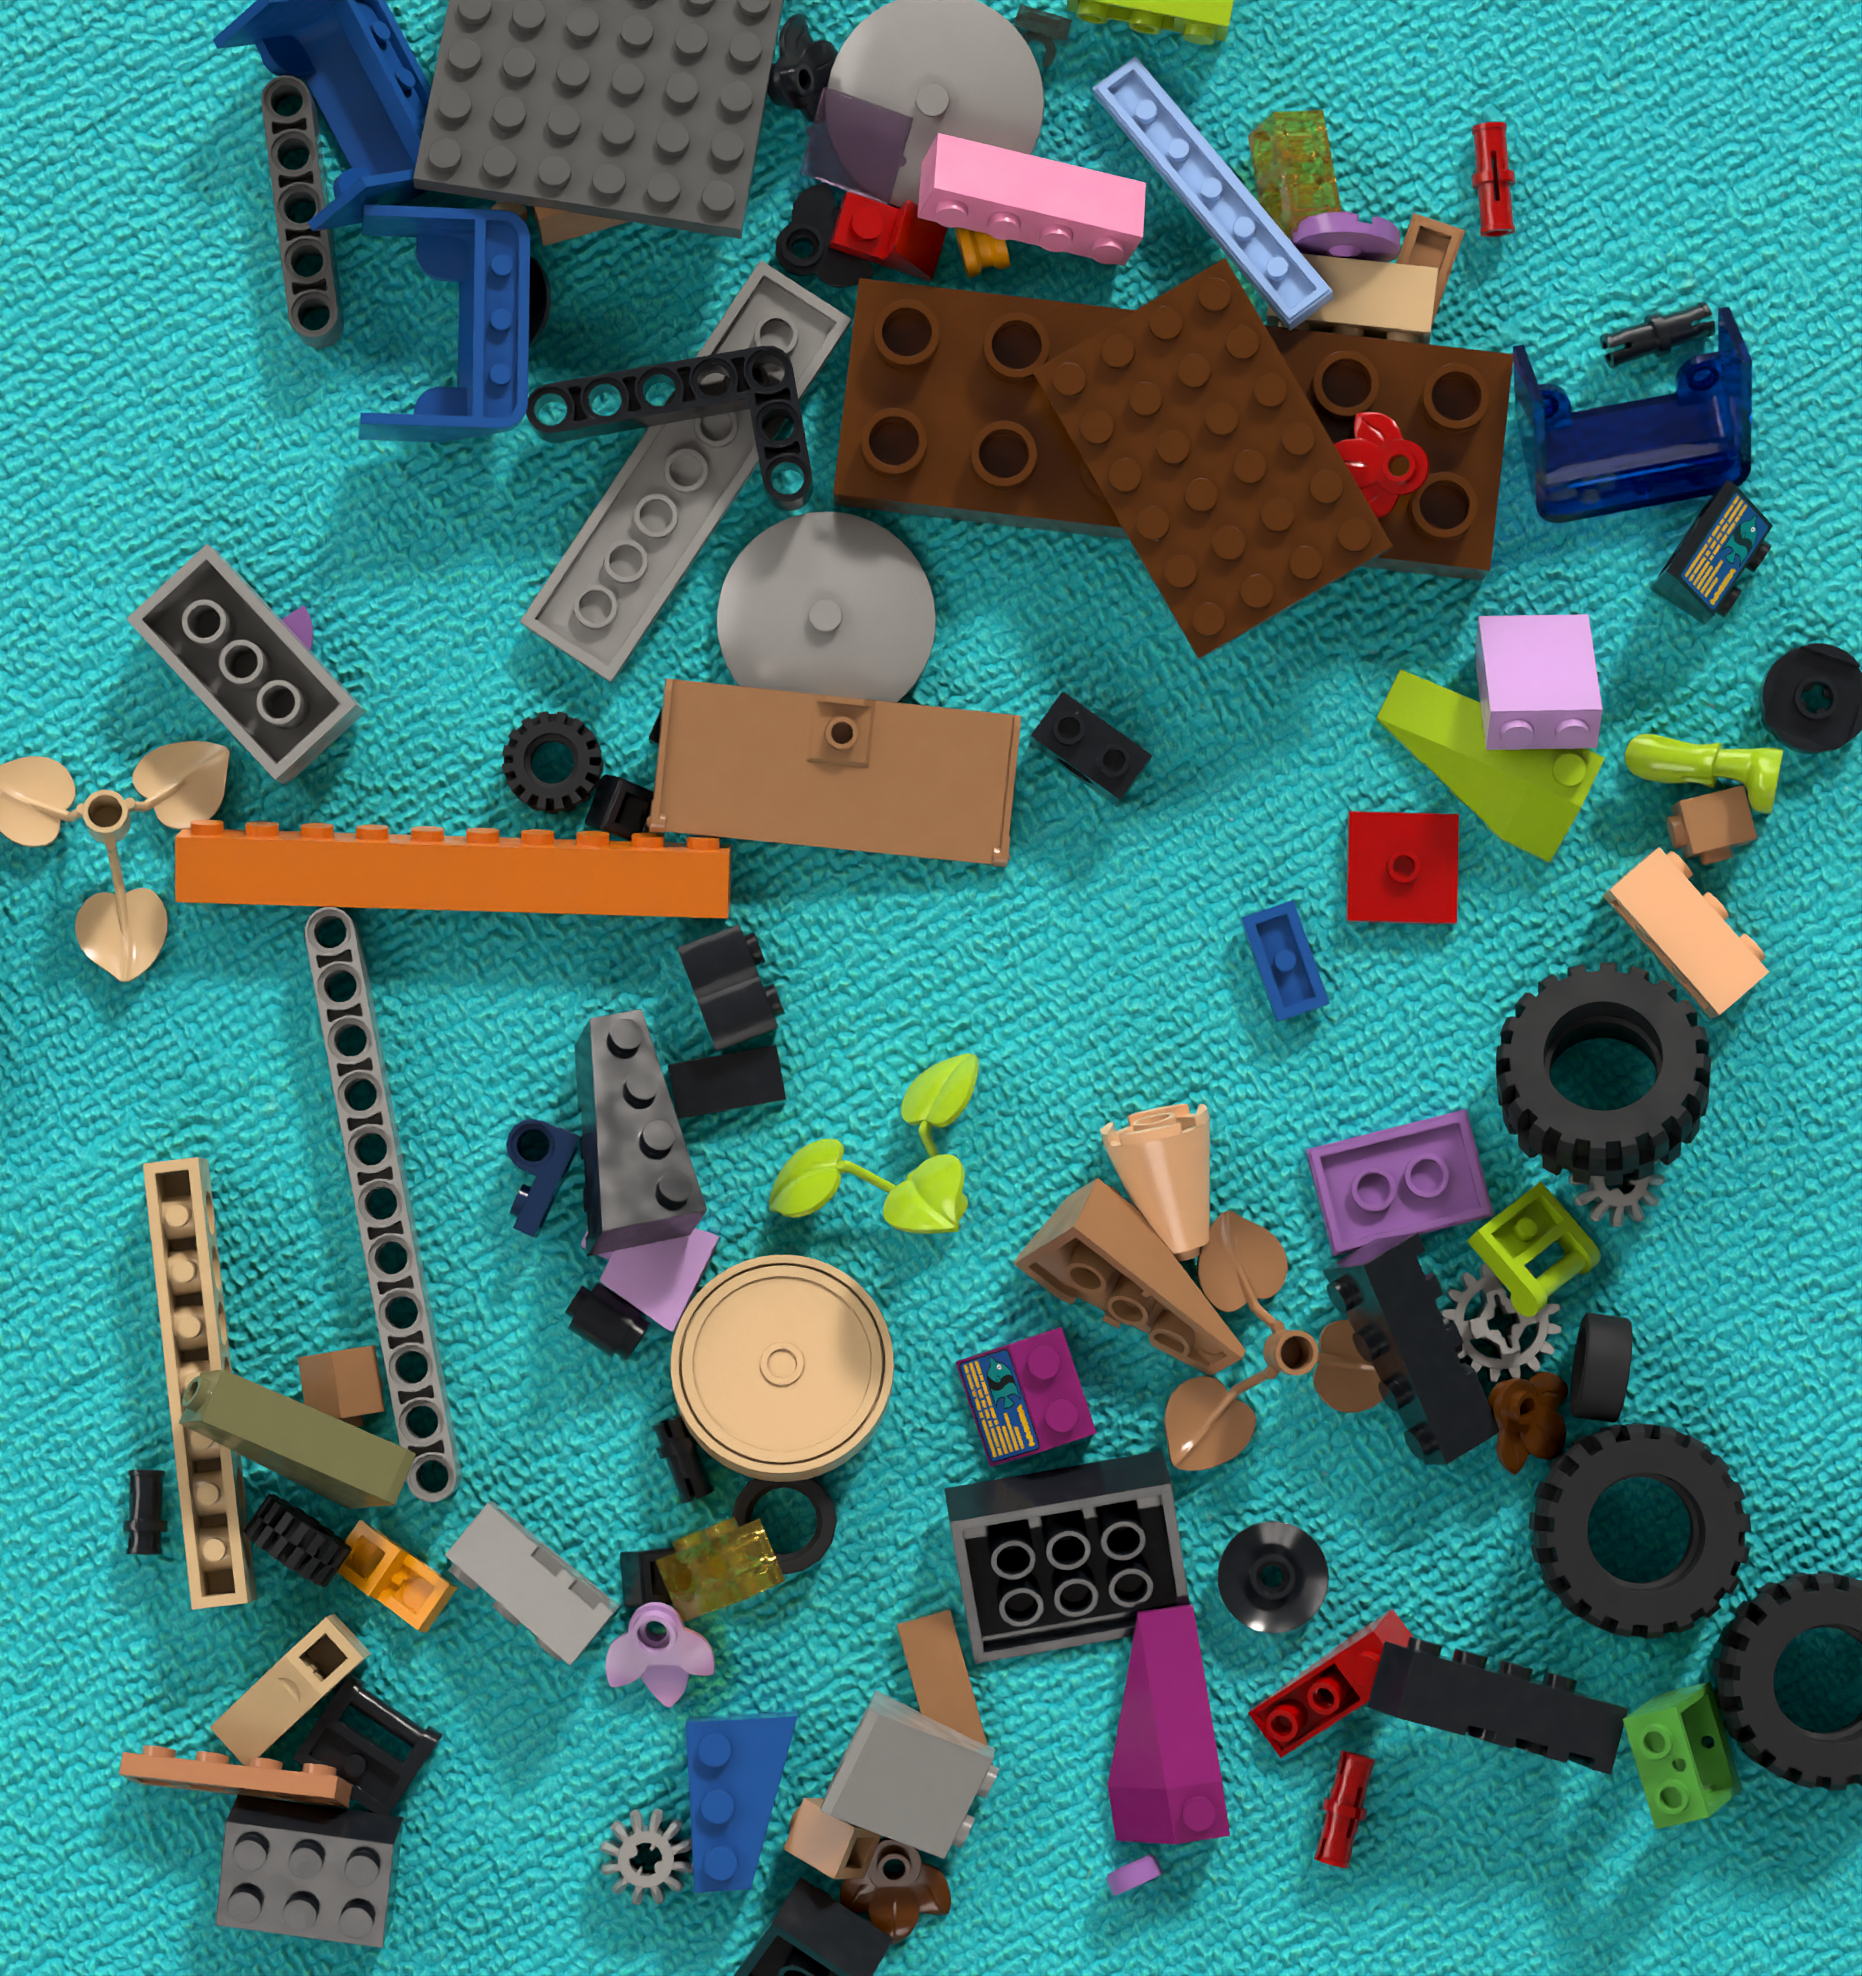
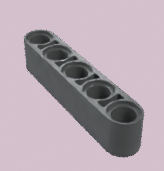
[261,75,344,349]

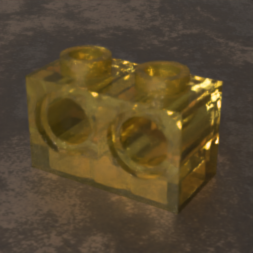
[1248,110,1342,238]
[656,1517,785,1622]

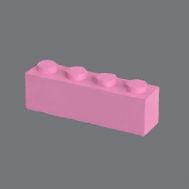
[917,133,1146,266]

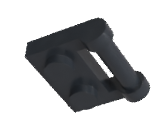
[293,1673,443,1815]

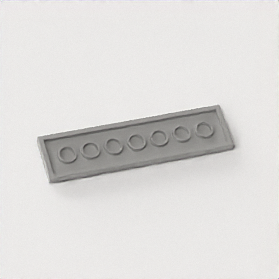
[520,260,852,684]

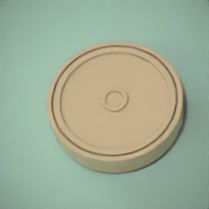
[671,1255,894,1482]

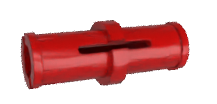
[1471,122,1516,237]
[1314,1750,1376,1868]

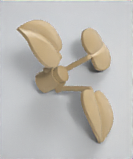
[0,741,230,982]

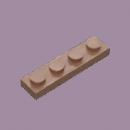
[119,1745,352,1808]

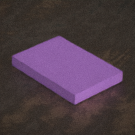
[1305,1109,1494,1257]

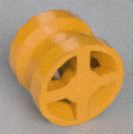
[955,227,1011,278]

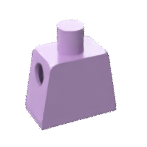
[581,1228,721,1332]

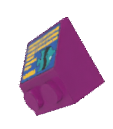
[955,1327,1097,1467]

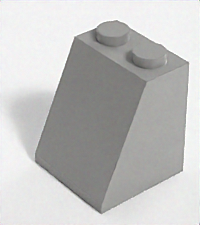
[820,1690,999,1859]

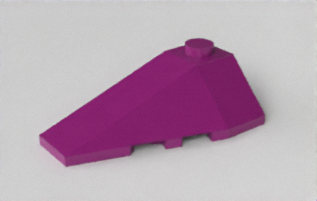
[1107,1604,1230,1844]

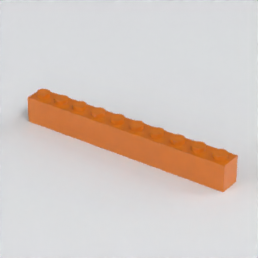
[175,820,732,919]

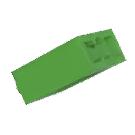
[1623,1681,1743,1829]

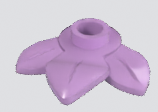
[605,1602,715,1708]

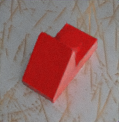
[828,191,947,282]

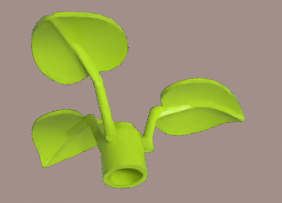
[769,1053,979,1234]

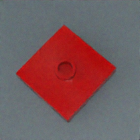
[1346,811,1459,925]

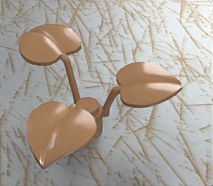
[1164,1210,1383,1471]

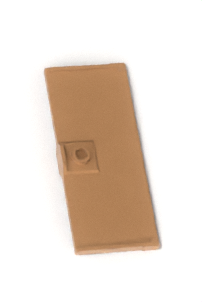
[647,678,1021,868]

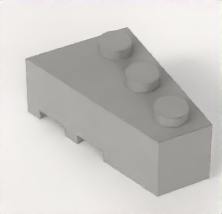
[445,1501,620,1665]

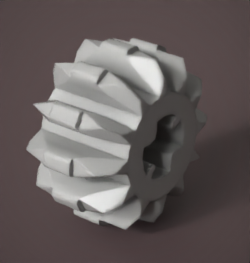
[1568,1160,1665,1227]
[600,1809,693,1905]

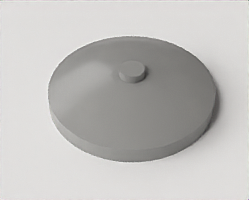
[826,0,1044,208]
[717,512,936,703]

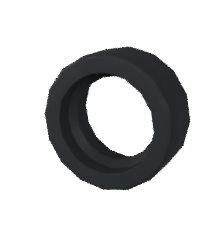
[1570,1312,1633,1423]
[731,1477,837,1575]

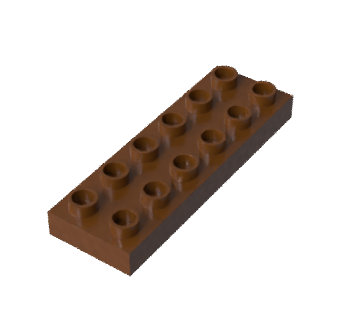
[833,278,1514,581]

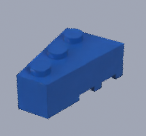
[686,1711,799,1893]

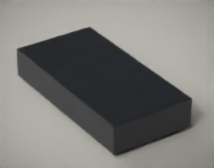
[668,1045,787,1120]

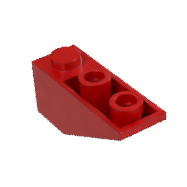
[1248,1609,1413,1758]

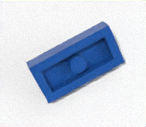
[1240,900,1330,1023]

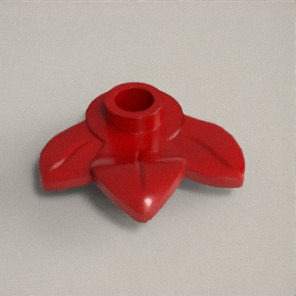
[1334,412,1430,520]

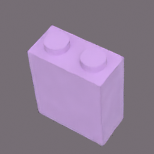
[1474,614,1602,750]

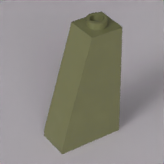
[179,1369,416,1509]

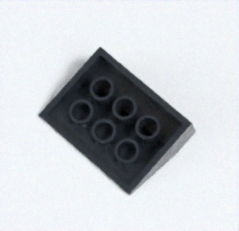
[944,1450,1190,1664]

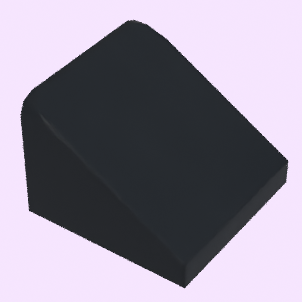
[585,774,654,841]
[620,1546,692,1607]

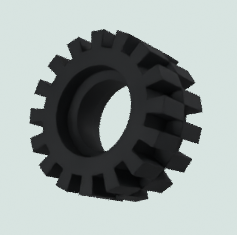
[502,711,604,814]
[243,1493,352,1588]

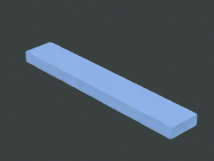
[1092,56,1334,331]

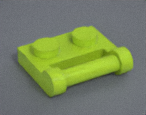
[1467,1181,1601,1317]

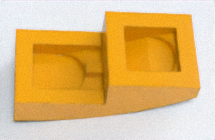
[337,1520,458,1633]

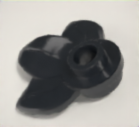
[767,13,838,123]
[776,182,873,288]

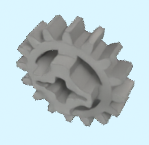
[1439,1264,1561,1382]

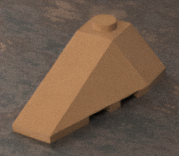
[1014,1178,1246,1376]

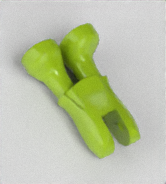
[1624,734,1784,814]

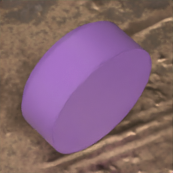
[1105,1853,1164,1896]

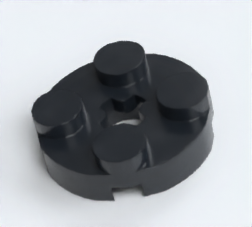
[1759,643,1862,755]

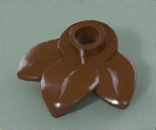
[1488,1371,1569,1475]
[840,1837,951,1945]

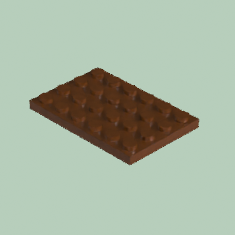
[1032,258,1393,660]

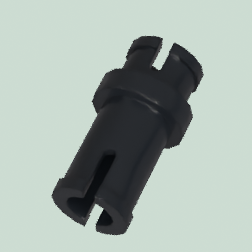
[652,1414,715,1504]
[123,1470,168,1555]

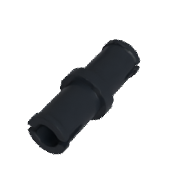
[1600,302,1715,368]

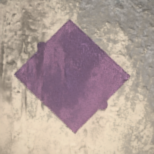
[800,87,913,205]

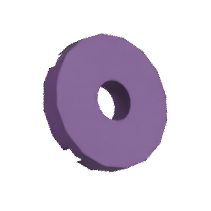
[1290,212,1400,263]

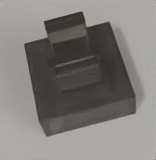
[1014,4,1072,69]

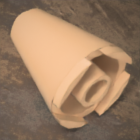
[1100,1104,1210,1261]

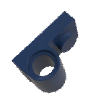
[506,1119,581,1238]

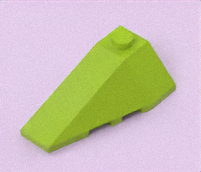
[1376,669,1605,863]

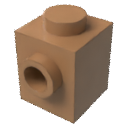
[1667,785,1757,865]
[298,1345,385,1427]
[783,1798,882,1879]

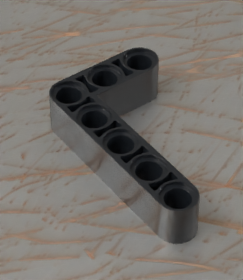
[526,346,813,511]

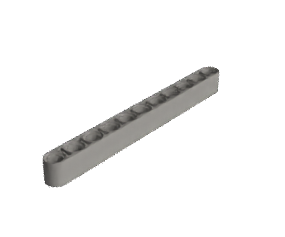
[305,907,462,1502]

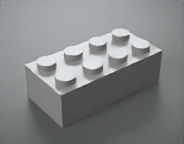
[126,544,366,785]

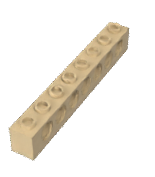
[143,1157,257,1610]

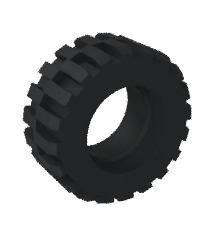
[1496,962,1711,1186]
[1529,1423,1751,1639]
[1712,1571,1862,1791]

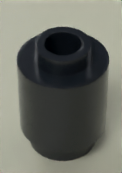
[565,1282,651,1360]

